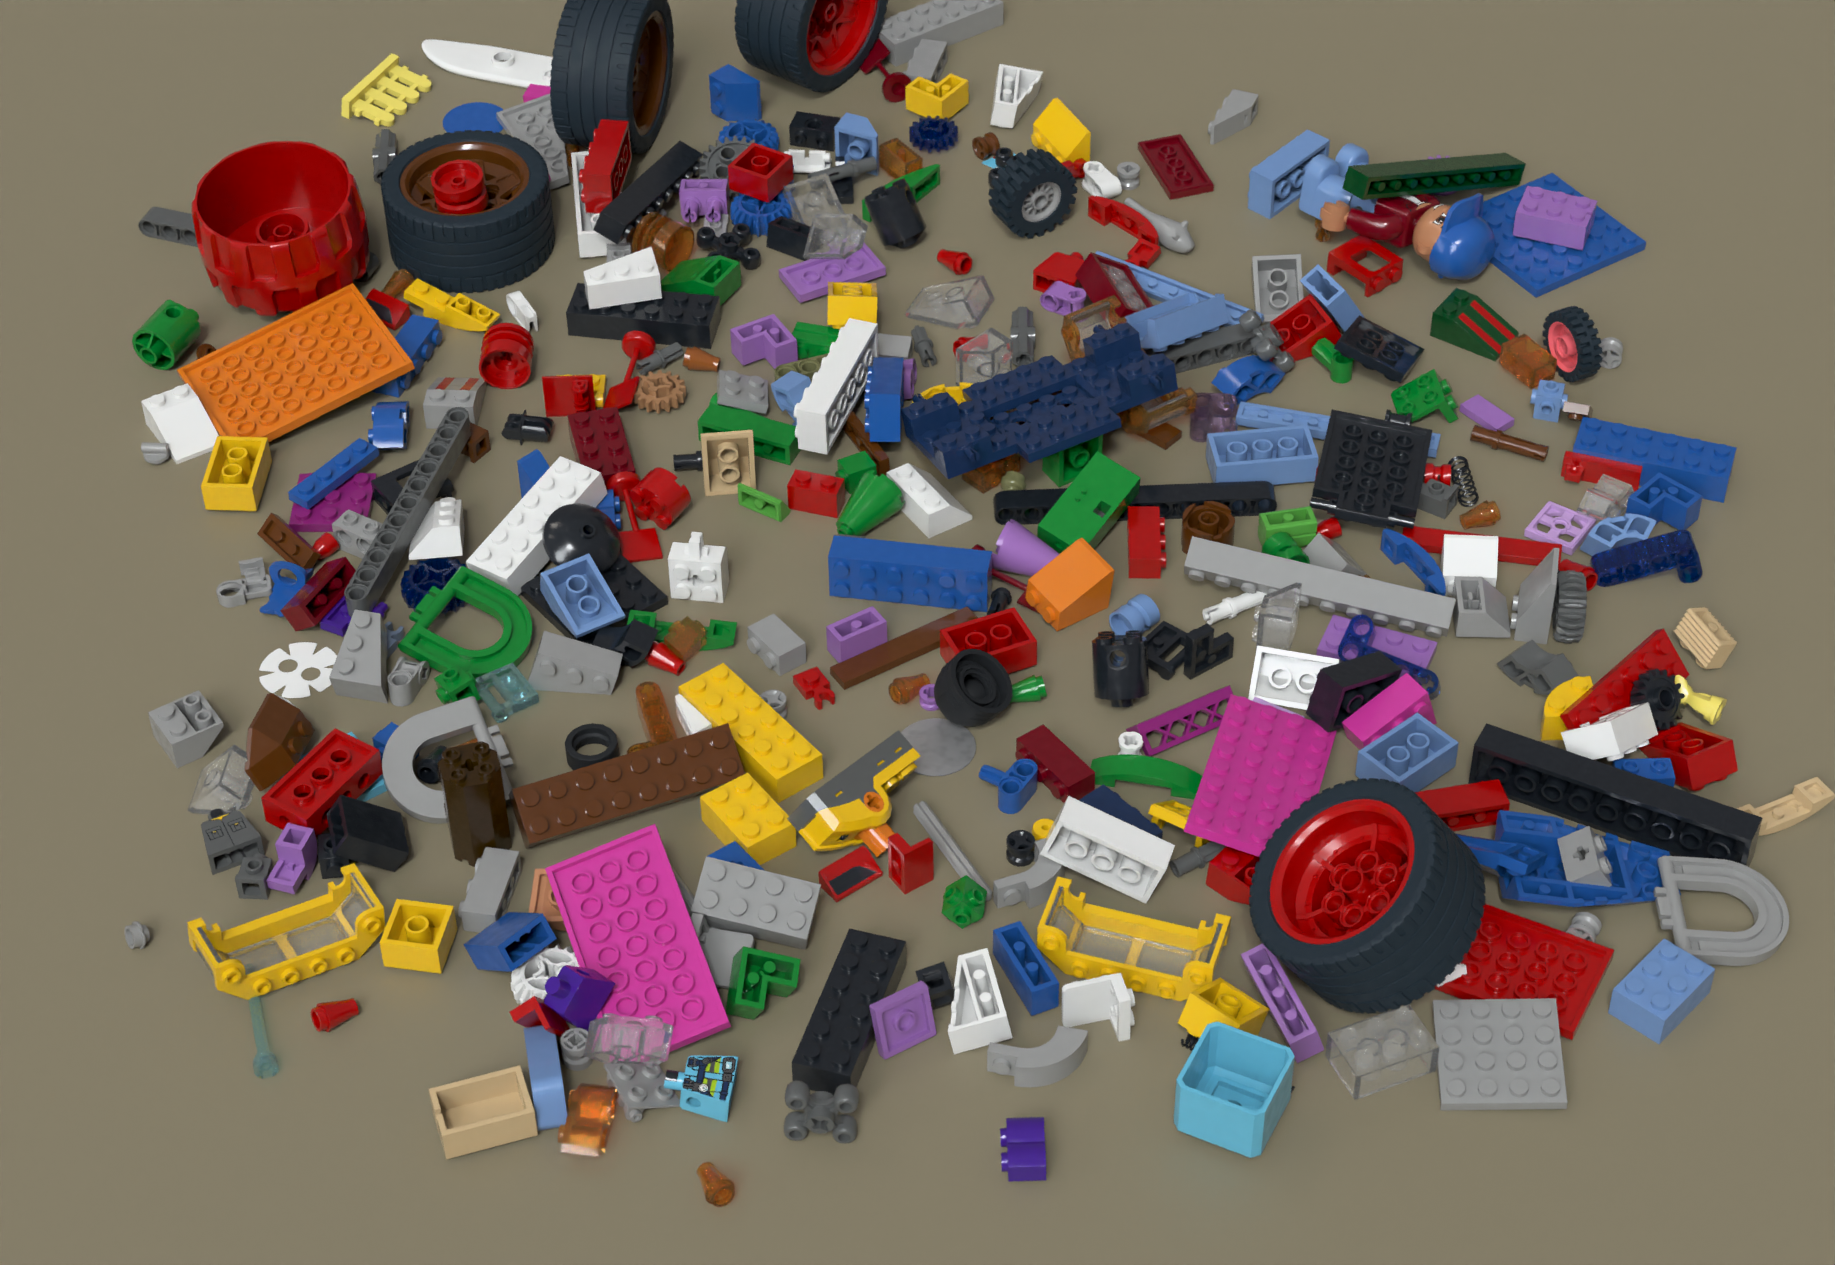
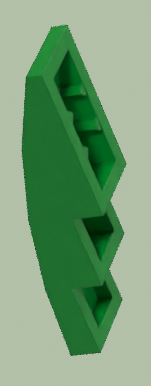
[862,164,940,222]

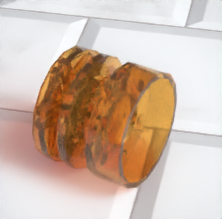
[632,212,695,272]

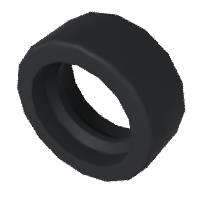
[565,723,619,770]

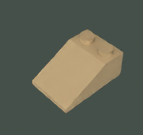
[701,430,756,496]

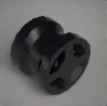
[1006,830,1035,867]

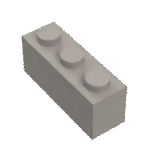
[903,39,948,83]
[458,847,522,933]

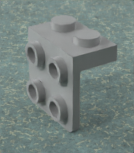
[691,913,755,989]

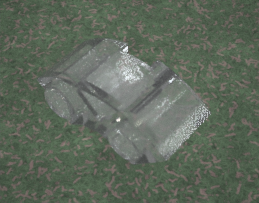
[1577,474,1634,522]
[584,1013,674,1068]

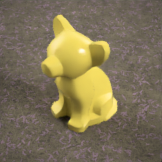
[1675,675,1727,725]

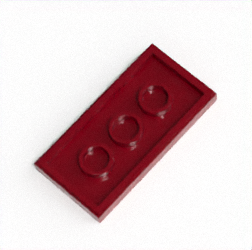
[1138,134,1214,200]

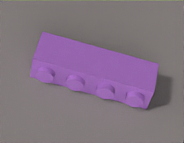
[1240,944,1324,1063]

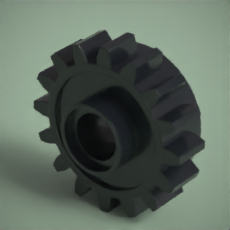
[1630,669,1685,731]

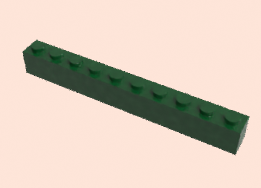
[1342,153,1526,200]

